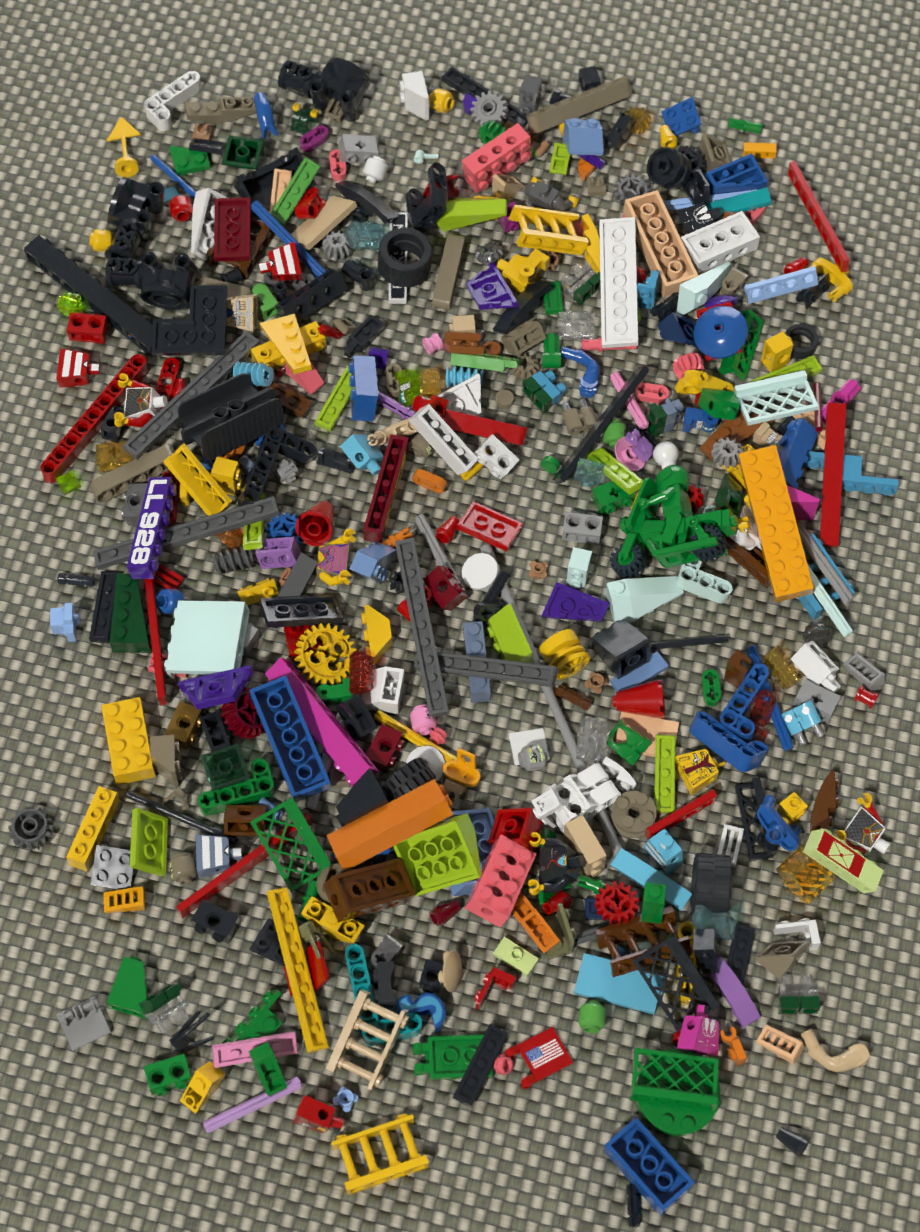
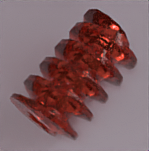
[349,651,374,695]

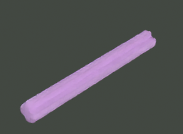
[203,1077,302,1133]

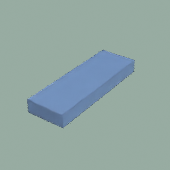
[610,651,669,691]

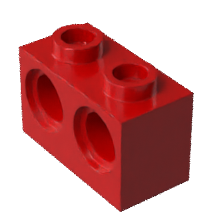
[66,312,108,344]

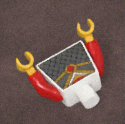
[114,373,168,428]
[835,793,890,856]

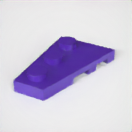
[541,582,609,622]

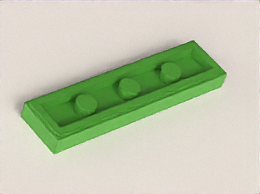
[270,157,320,226]

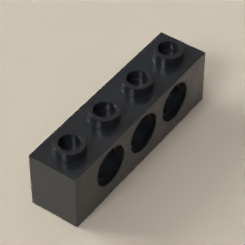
[275,268,348,324]

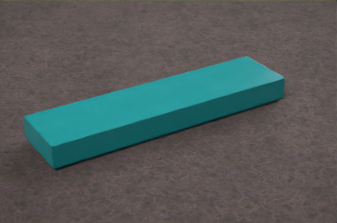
[705,187,772,219]

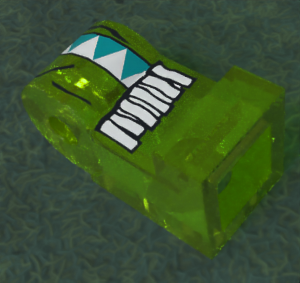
[394,369,421,406]

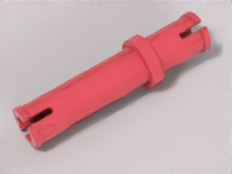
[581,337,637,352]

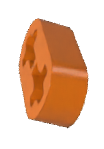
[412,469,447,493]

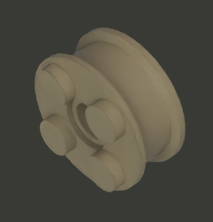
[611,791,656,838]

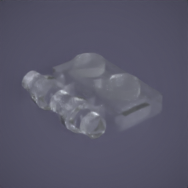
[558,310,595,340]

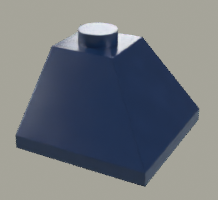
[657,312,698,348]

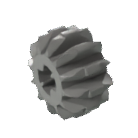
[322,230,353,261]
[711,437,744,469]

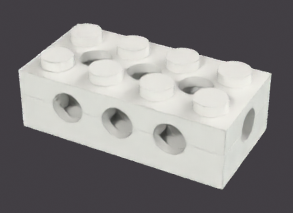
[681,211,760,273]

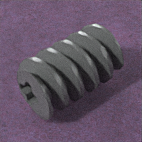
[212,546,253,575]

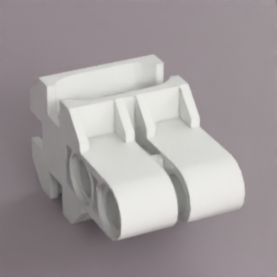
[542,763,622,834]

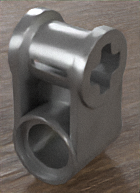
[371,933,406,970]

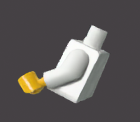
[730,495,761,550]

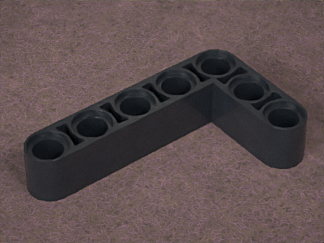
[238,426,317,507]

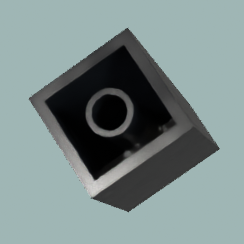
[592,619,650,680]
[336,768,389,826]

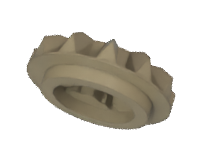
[510,352,539,379]

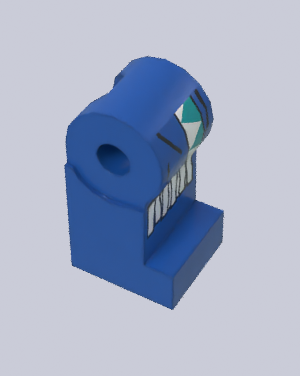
[682,407,719,432]

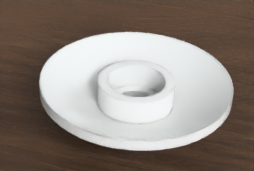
[406,746,445,782]

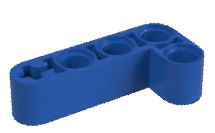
[720,663,769,743]
[689,711,768,772]

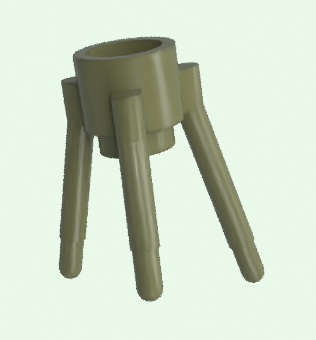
[298,921,334,969]

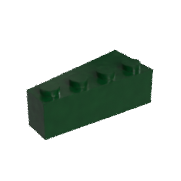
[110,573,151,653]

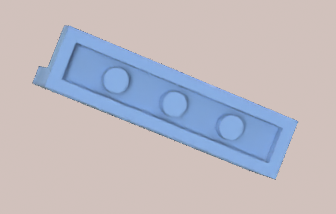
[744,266,818,304]

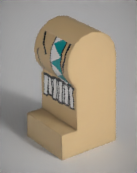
[752,422,782,447]

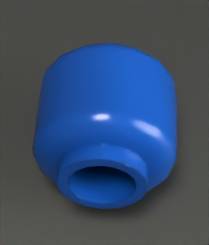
[156,589,184,614]

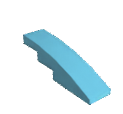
[610,848,692,911]

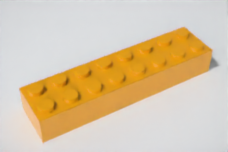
[738,445,814,603]

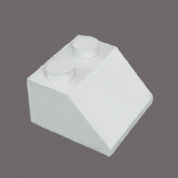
[399,71,429,120]

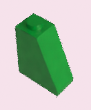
[641,882,666,924]
[107,956,150,1020]

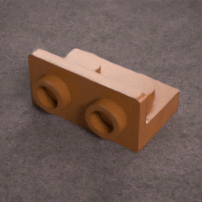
[443,331,484,355]

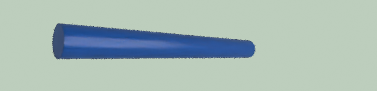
[150,154,196,200]

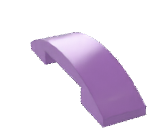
[706,955,760,1028]

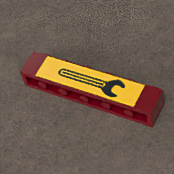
[363,434,409,543]

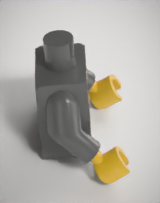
[524,176,579,212]

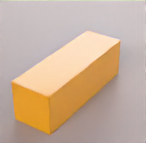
[743,142,776,159]

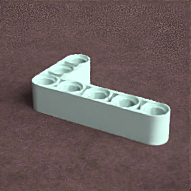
[676,505,732,604]

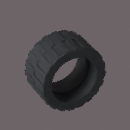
[377,227,432,288]
[690,853,732,917]

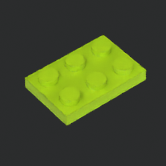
[130,808,168,877]

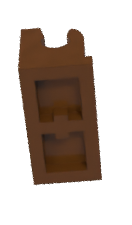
[724,649,752,688]

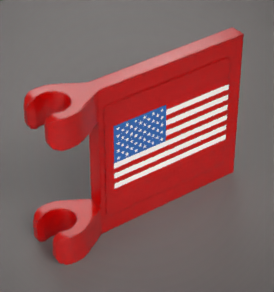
[504,1027,573,1090]

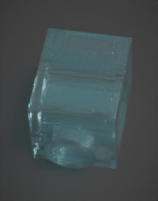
[574,458,605,487]

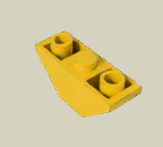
[361,605,392,665]
[301,896,365,944]

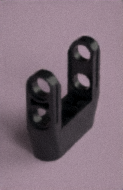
[405,162,448,234]

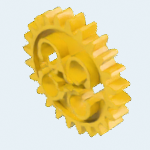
[294,623,357,686]

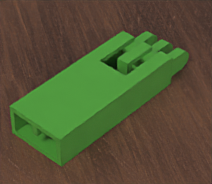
[450,353,521,372]

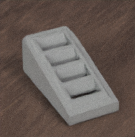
[843,653,885,693]

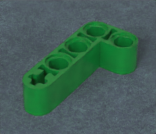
[198,758,275,816]

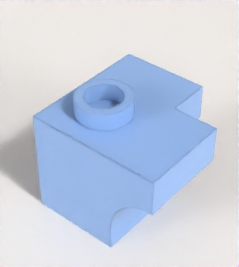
[50,603,80,642]

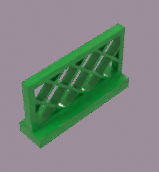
[250,797,332,892]
[629,1048,719,1112]

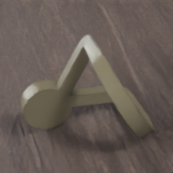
[161,786,189,819]

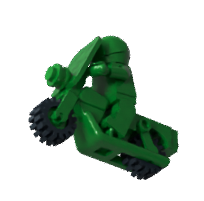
[610,465,739,579]

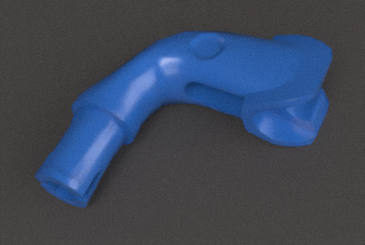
[253,92,278,139]
[561,346,600,398]

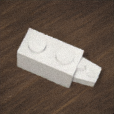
[791,641,841,693]

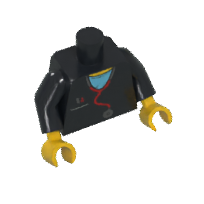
[528,832,586,895]

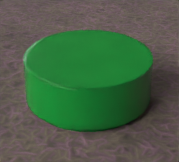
[541,456,560,474]

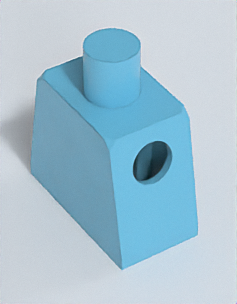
[340,434,383,476]

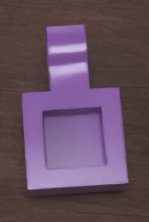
[625,429,655,463]

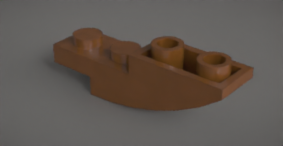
[810,771,839,833]

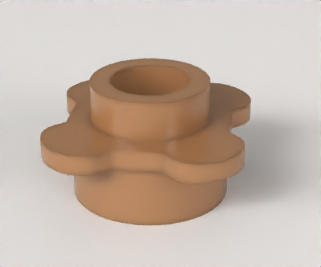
[528,561,548,580]
[584,672,607,694]

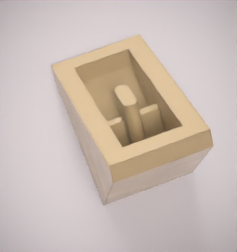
[492,173,523,200]

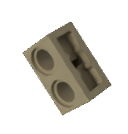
[501,320,546,355]

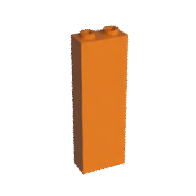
[327,779,453,872]

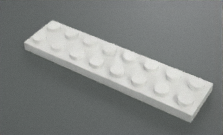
[599,217,639,348]

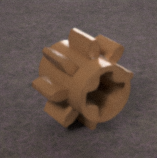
[542,250,560,270]

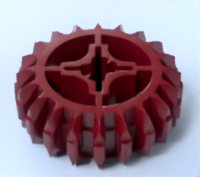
[220,686,265,739]

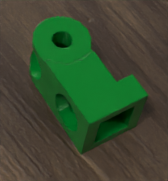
[316,678,352,706]

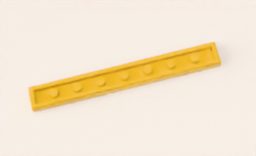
[267,887,329,1053]

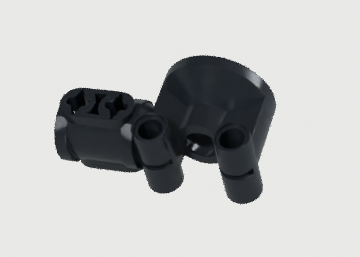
[278,58,370,122]
[105,177,164,260]
[105,251,202,310]

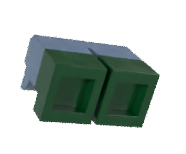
[646,398,684,437]

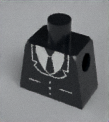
[677,203,722,234]

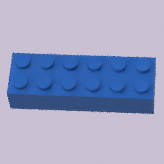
[249,676,331,803]

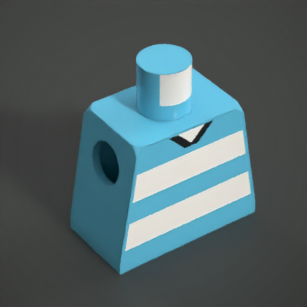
[643,829,683,876]

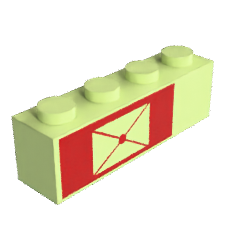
[803,828,884,893]

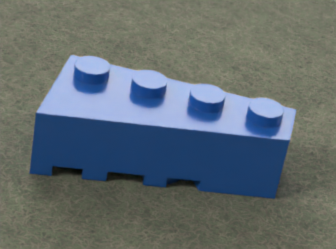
[777,418,818,489]

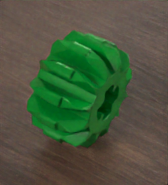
[478,120,506,144]

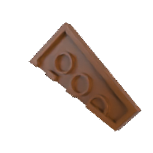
[699,401,774,460]

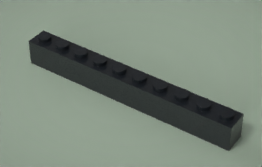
[24,235,153,358]

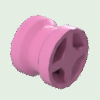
[422,333,443,355]

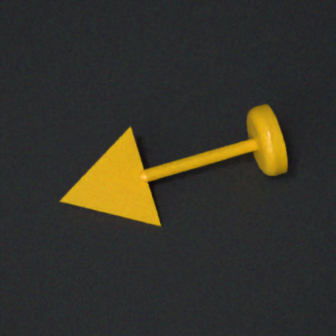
[107,117,140,177]

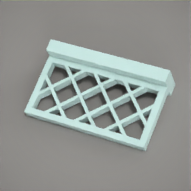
[734,370,819,425]

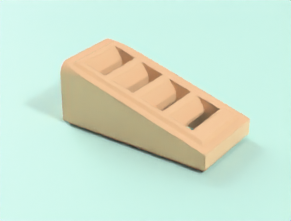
[756,1024,804,1065]

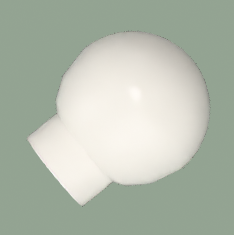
[653,441,678,470]

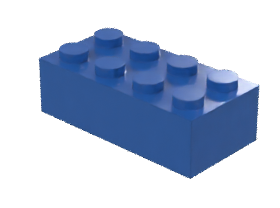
[603,1117,695,1216]

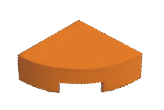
[578,158,595,181]

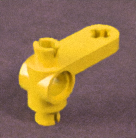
[675,370,734,395]

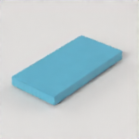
[574,953,663,1015]

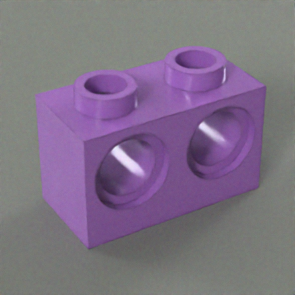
[255,537,301,569]

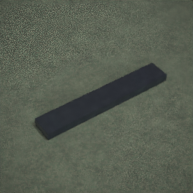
[441,67,528,129]

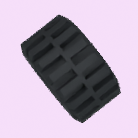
[382,757,436,801]

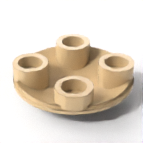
[438,950,462,992]

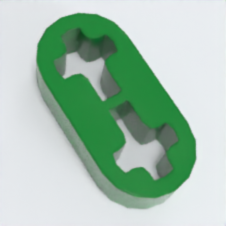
[701,669,721,707]

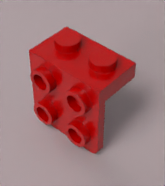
[283,941,329,997]

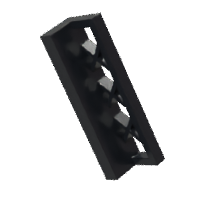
[734,777,776,861]

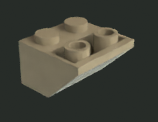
[150,735,183,787]

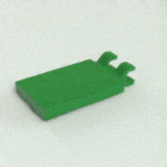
[413,1035,493,1080]

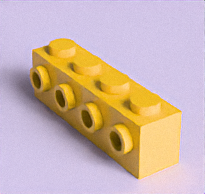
[251,321,326,371]

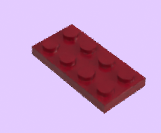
[214,197,251,262]

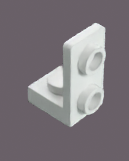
[532,788,563,828]
[773,918,821,950]

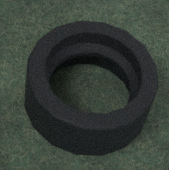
[785,324,818,359]

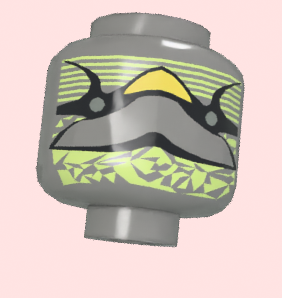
[518,744,549,771]

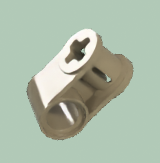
[719,267,750,297]

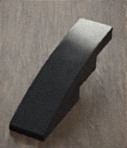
[334,181,399,224]
[493,281,551,334]

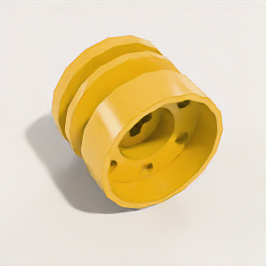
[539,629,590,680]

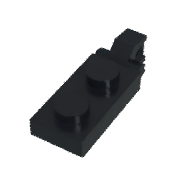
[344,315,385,358]

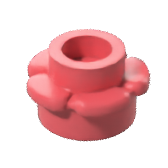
[430,727,448,745]
[494,1054,513,1075]

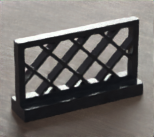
[632,932,720,1031]

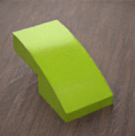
[549,143,570,175]

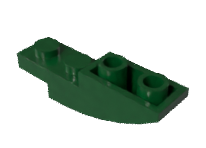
[715,473,743,535]

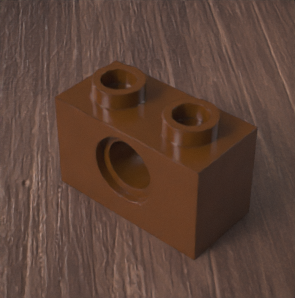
[223,805,267,836]

